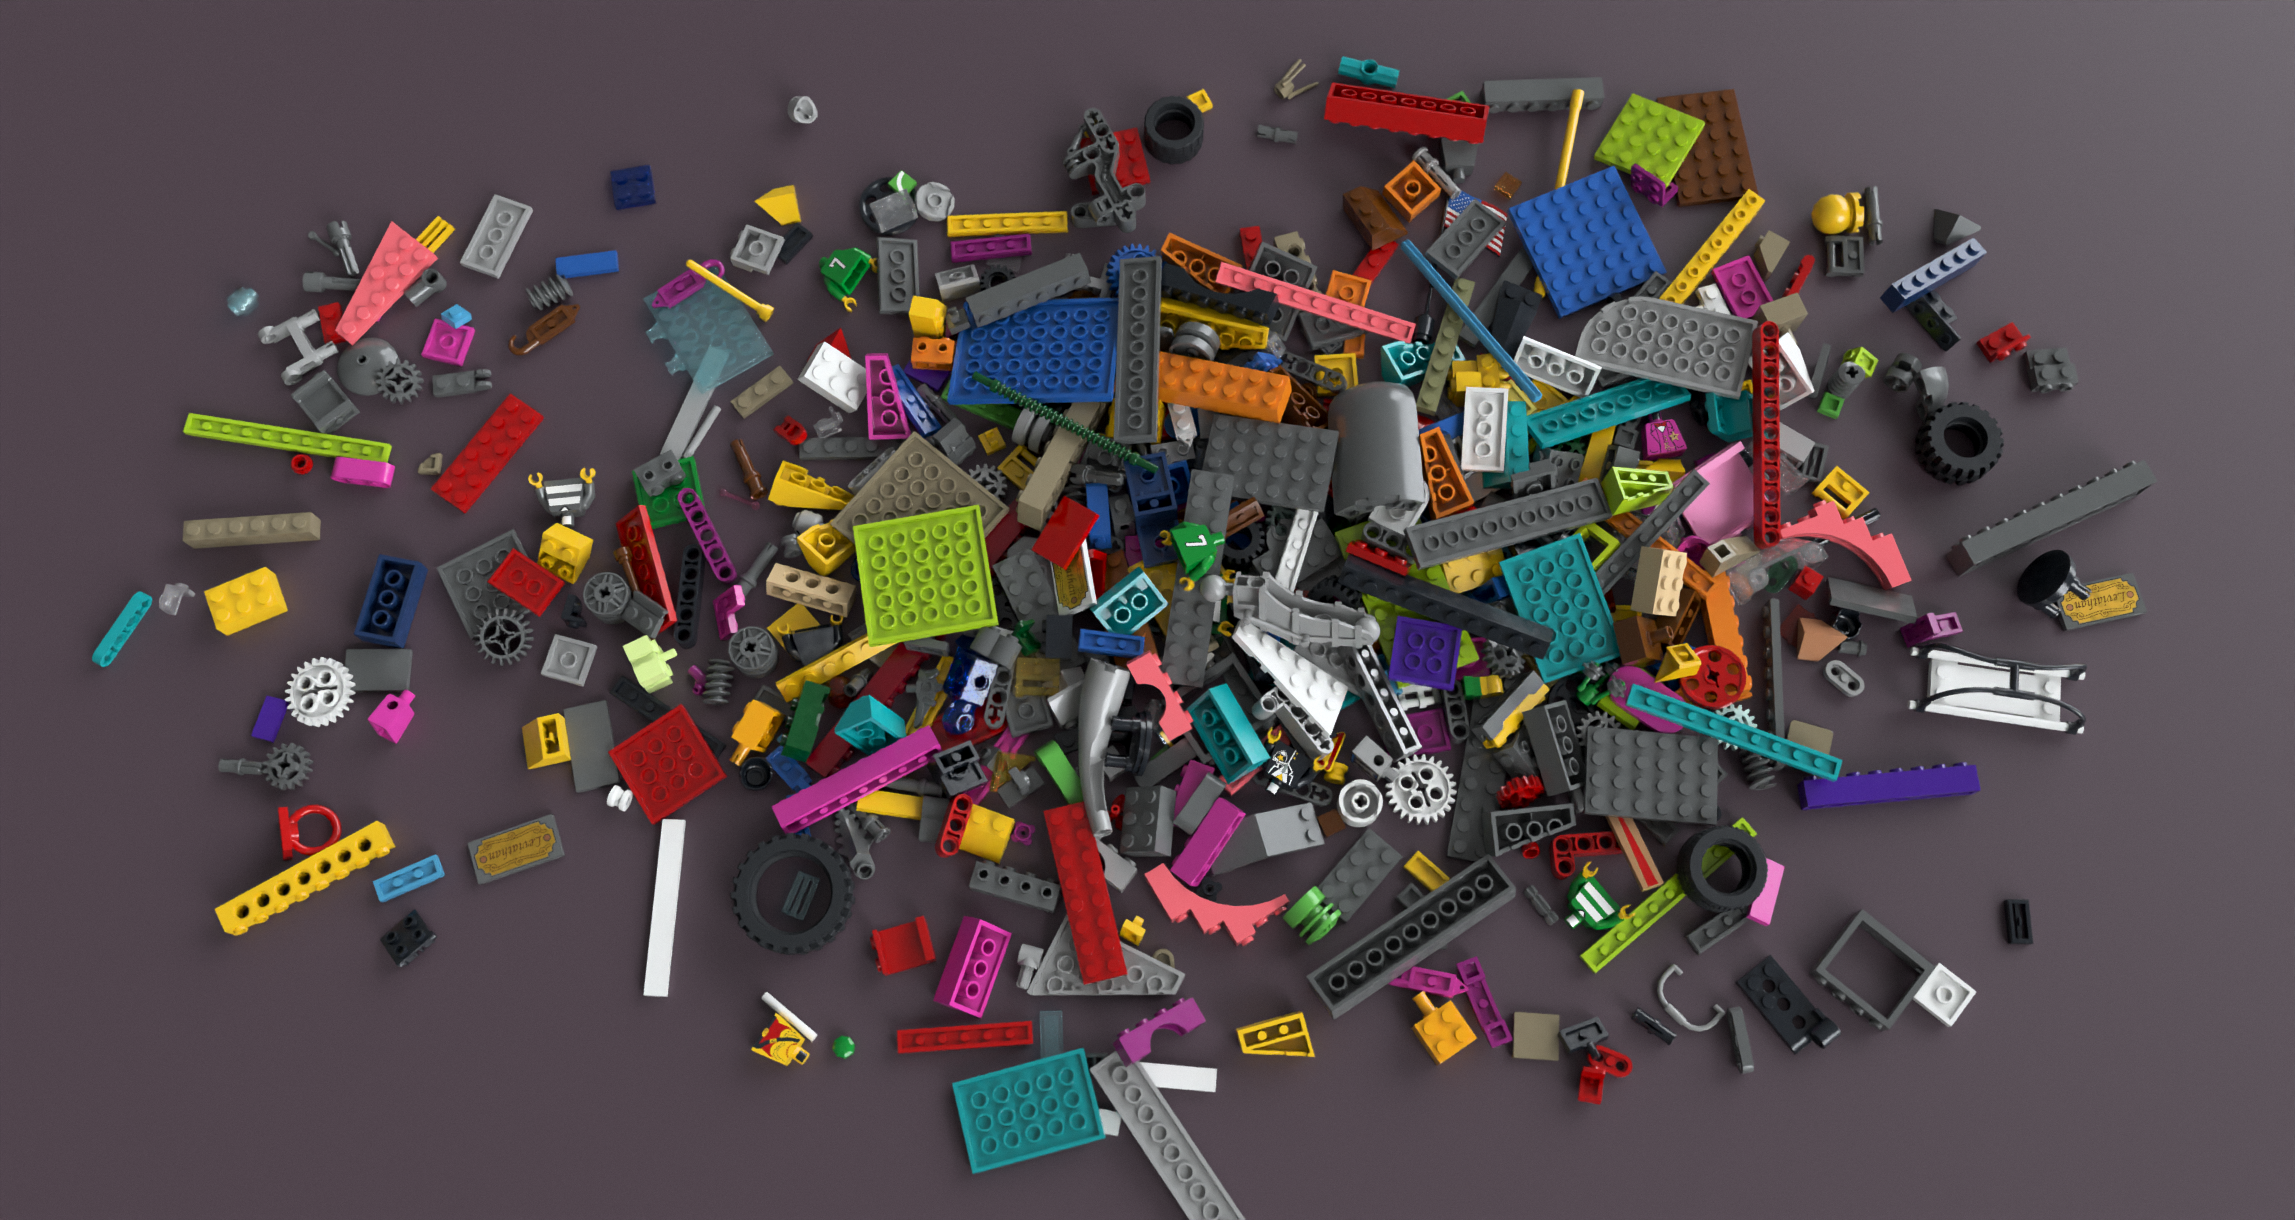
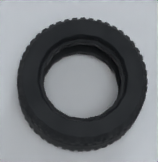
[1676,825,1768,912]

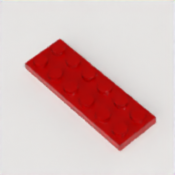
[431,393,544,514]
[615,505,677,635]

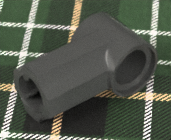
[404,268,447,307]

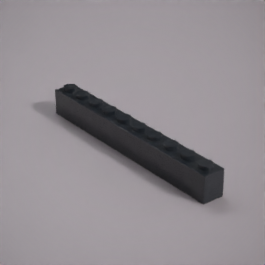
[1338,553,1554,660]

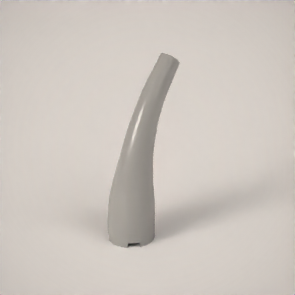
[1078,658,1131,838]

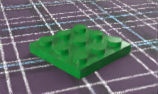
[632,456,705,529]

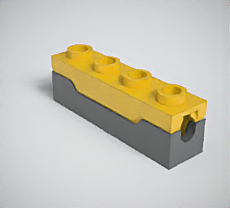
[1471,670,1550,749]

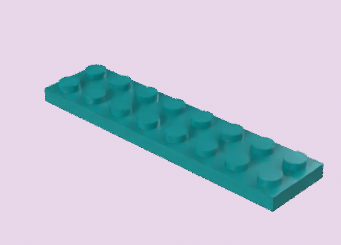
[1527,378,1691,449]

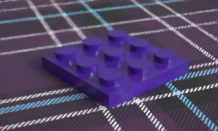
[1388,616,1462,691]

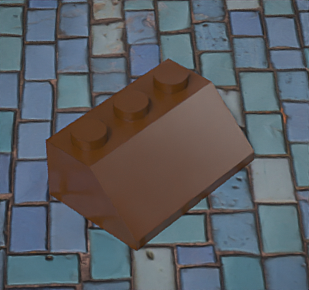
[1343,186,1408,251]

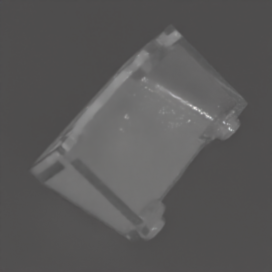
[1725,537,1829,606]

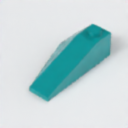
[1380,341,1466,387]

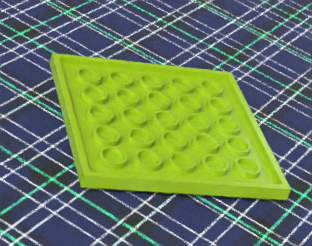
[853,505,999,647]

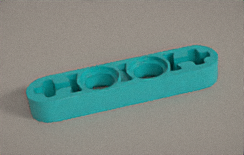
[92,591,152,667]

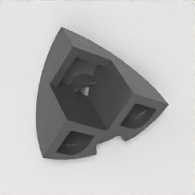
[1913,366,1949,422]

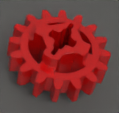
[1496,775,1544,809]

